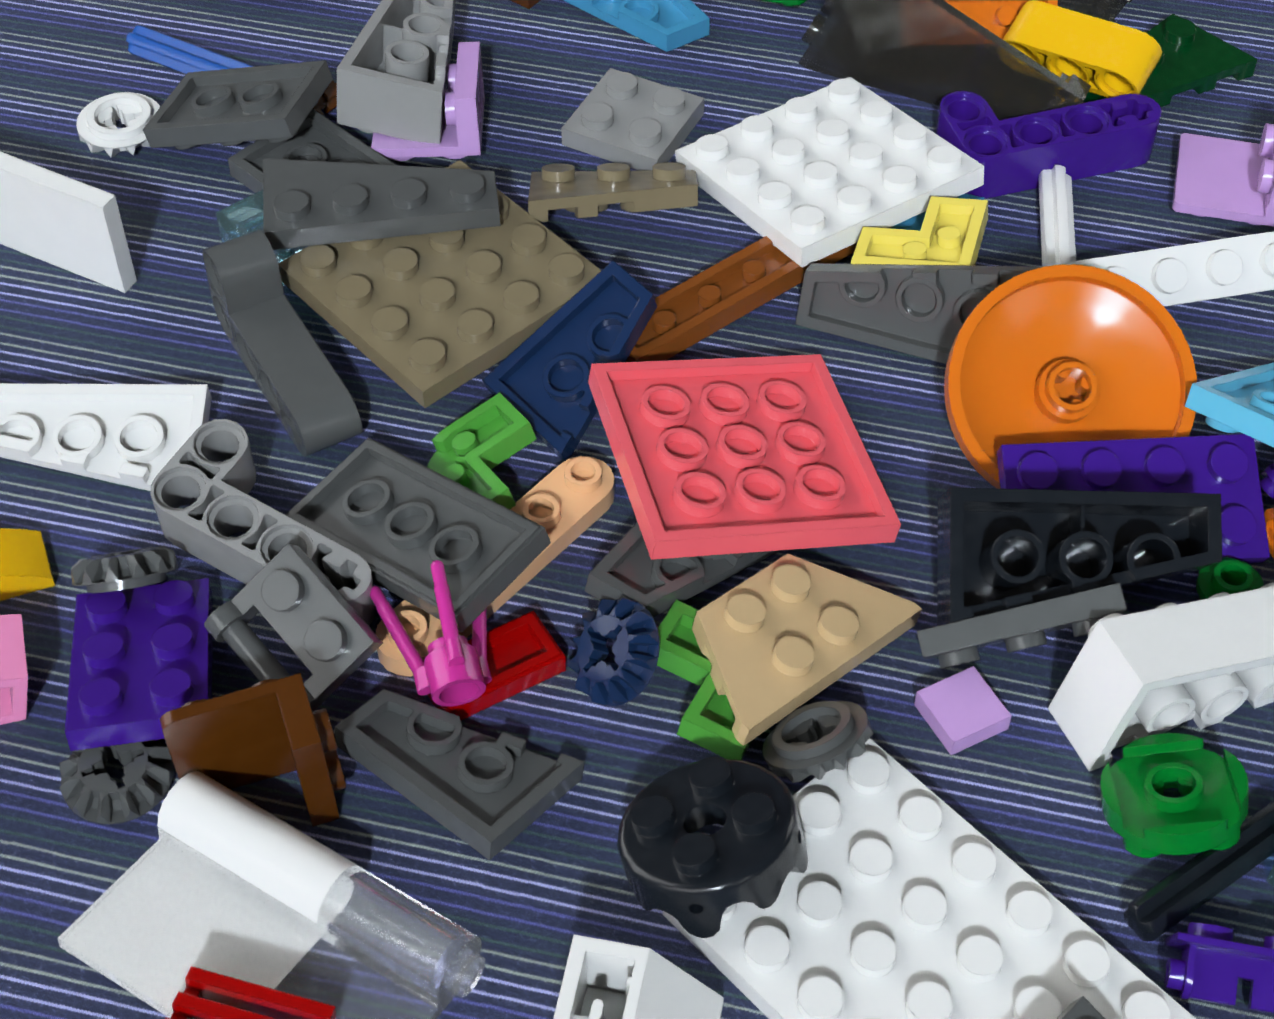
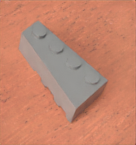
[337,0,456,144]

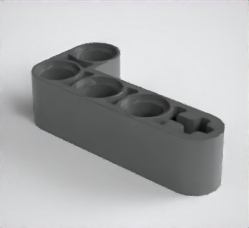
[202,229,362,457]

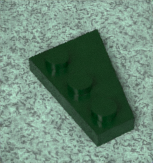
[1075,14,1258,107]

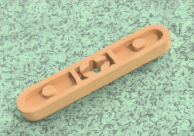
[375,456,615,677]

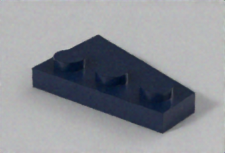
[482,260,657,461]

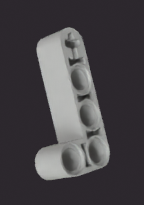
[150,419,376,626]

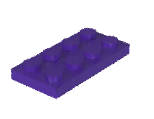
[997,434,1270,564]

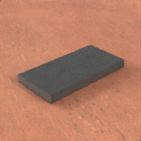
[286,437,551,632]

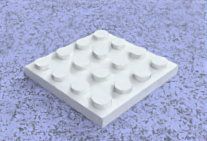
[675,77,984,268]

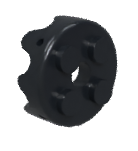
[617,757,808,938]

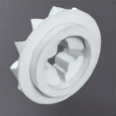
[76,92,160,158]

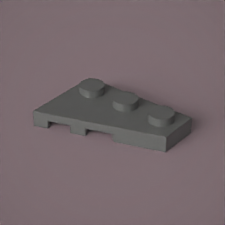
[585,522,779,617]

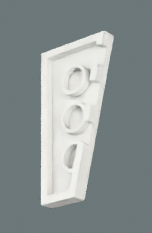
[0,383,212,491]

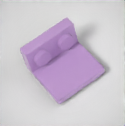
[371,42,485,161]
[1172,123,1274,227]

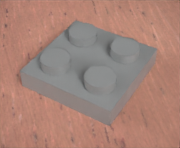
[561,68,704,171]

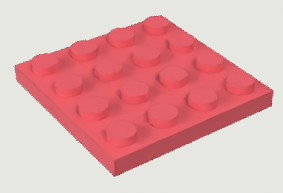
[588,354,901,560]

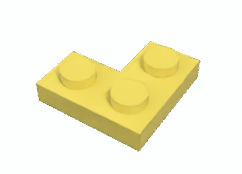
[851,196,988,266]

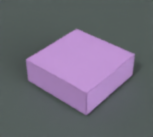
[914,666,1012,755]

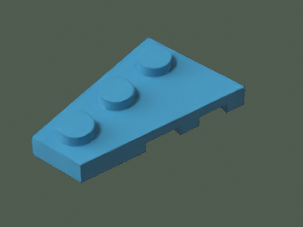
[563,0,710,52]

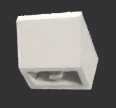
[553,934,724,1019]

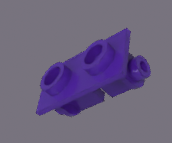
[1164,922,1274,1014]

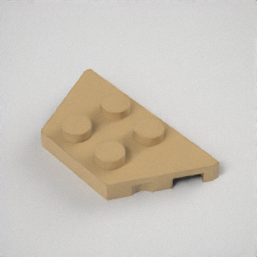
[692,554,922,746]

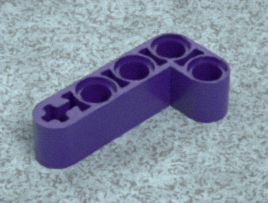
[936,91,1162,199]

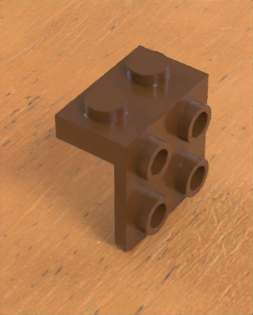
[160,673,346,827]

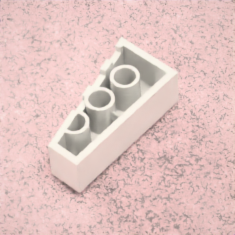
[1048,582,1274,772]

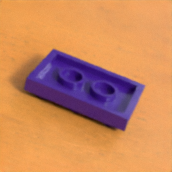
[65,578,213,751]

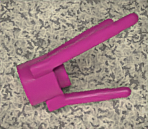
[370,560,492,707]

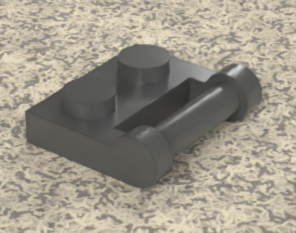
[204,544,383,712]

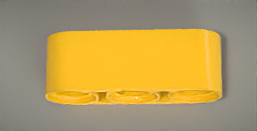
[999,0,1162,98]

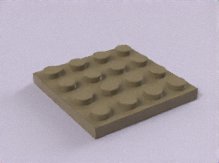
[278,160,602,408]

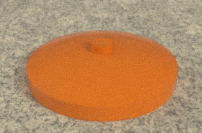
[944,264,1197,489]

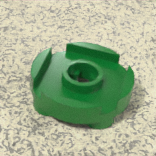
[1100,733,1249,858]

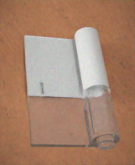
[58,771,485,1019]

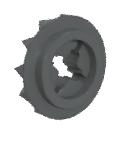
[71,546,179,593]
[762,701,874,783]
[59,739,174,824]

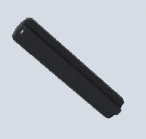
[1124,802,1274,941]

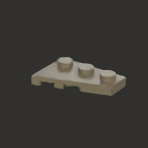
[528,162,698,222]

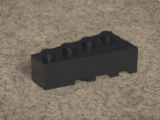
[937,487,1222,626]

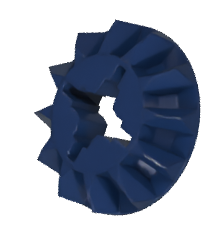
[567,597,660,706]

